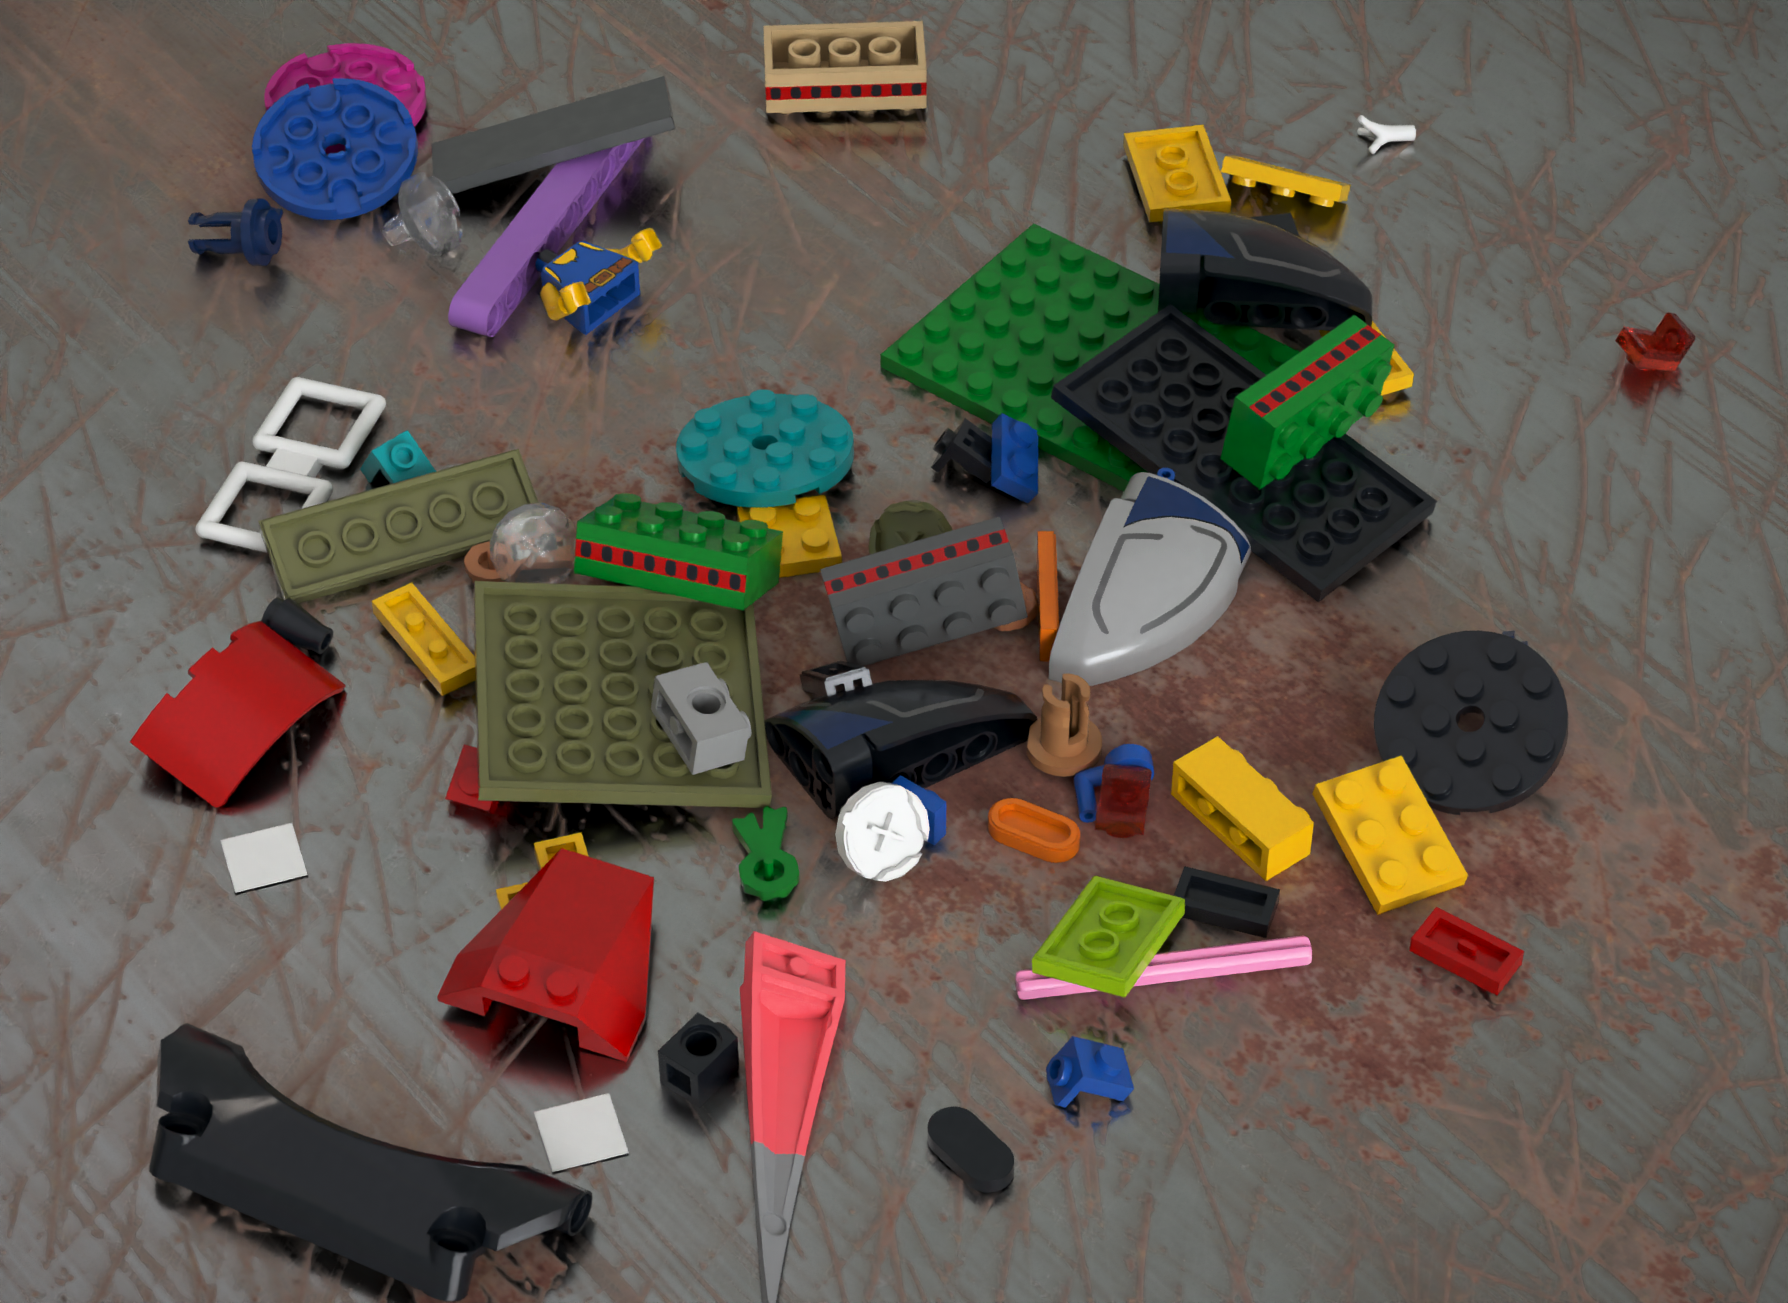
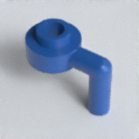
[1074,744,1155,823]

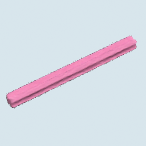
[1015,935,1312,1000]

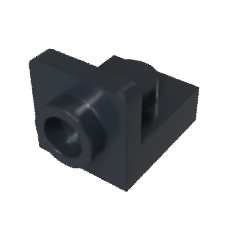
[931,418,992,484]

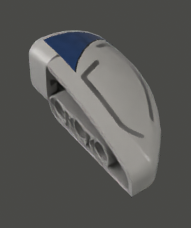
[1048,472,1251,686]

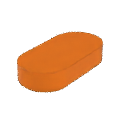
[988,798,1080,863]

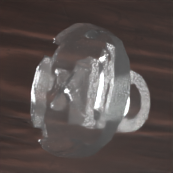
[381,172,463,255]
[490,503,577,584]

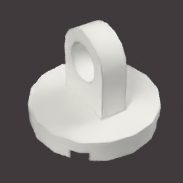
[835,782,930,882]

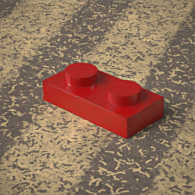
[1409,907,1524,996]

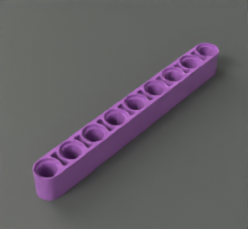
[448,138,645,337]

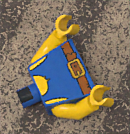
[535,228,662,335]

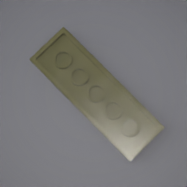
[258,449,548,604]

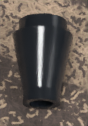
[261,597,333,654]

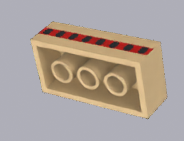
[763,21,927,114]

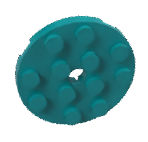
[676,389,854,507]

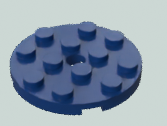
[252,78,418,220]

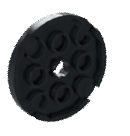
[1374,631,1568,815]

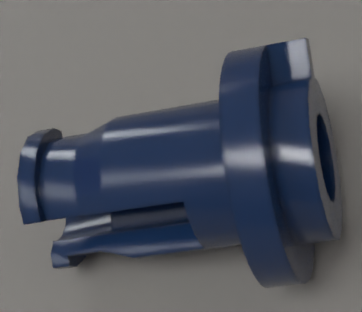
[188,198,283,266]

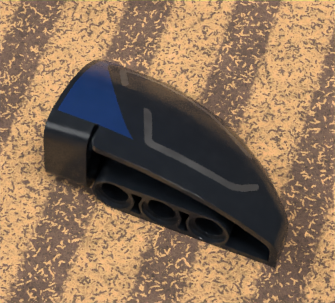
[1158,208,1372,331]
[764,680,1038,819]

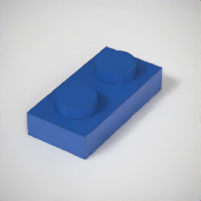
[991,413,1038,503]

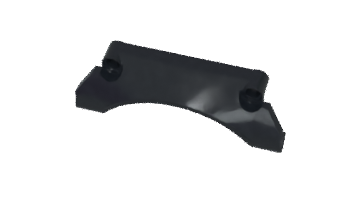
[149,1023,593,1302]

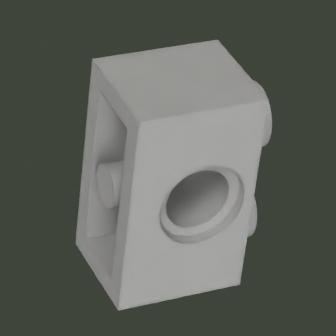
[651,662,751,775]

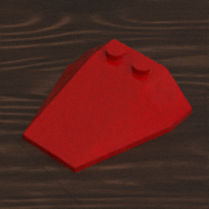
[437,848,654,1062]

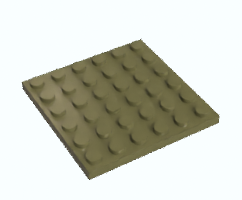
[473,581,772,808]

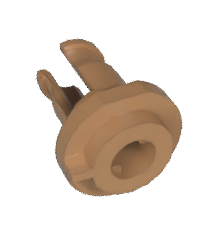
[1027,673,1102,777]

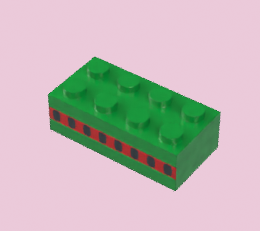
[1220,315,1395,489]
[574,493,783,610]

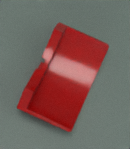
[130,621,346,807]

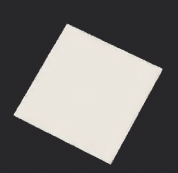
[220,823,308,893]
[534,1093,629,1172]

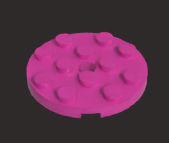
[264,43,427,154]

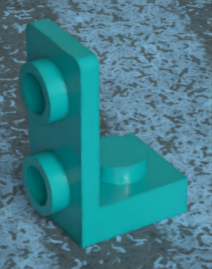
[360,430,436,484]

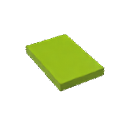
[1032,876,1185,997]

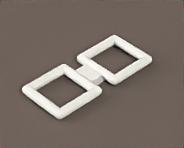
[195,377,386,553]

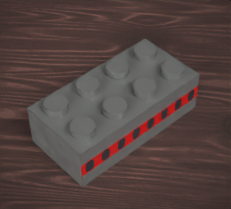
[820,516,1028,666]

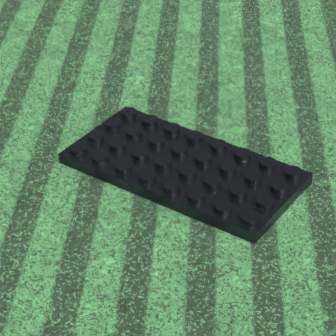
[1051,304,1437,602]

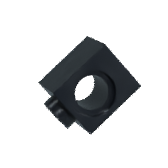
[658,1012,739,1108]

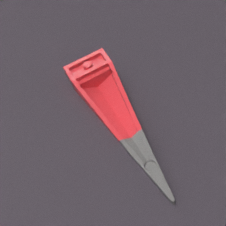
[740,931,846,1303]

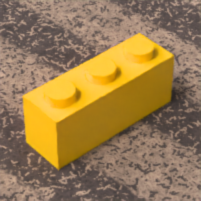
[1171,736,1314,881]

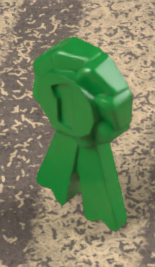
[732,806,799,901]

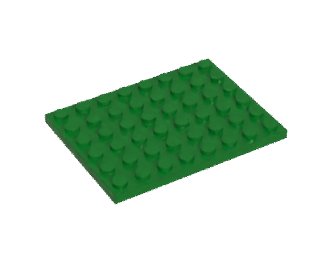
[880,223,1300,492]

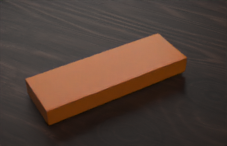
[1037,531,1059,661]

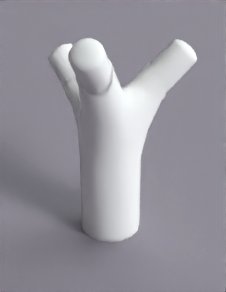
[1357,115,1416,154]

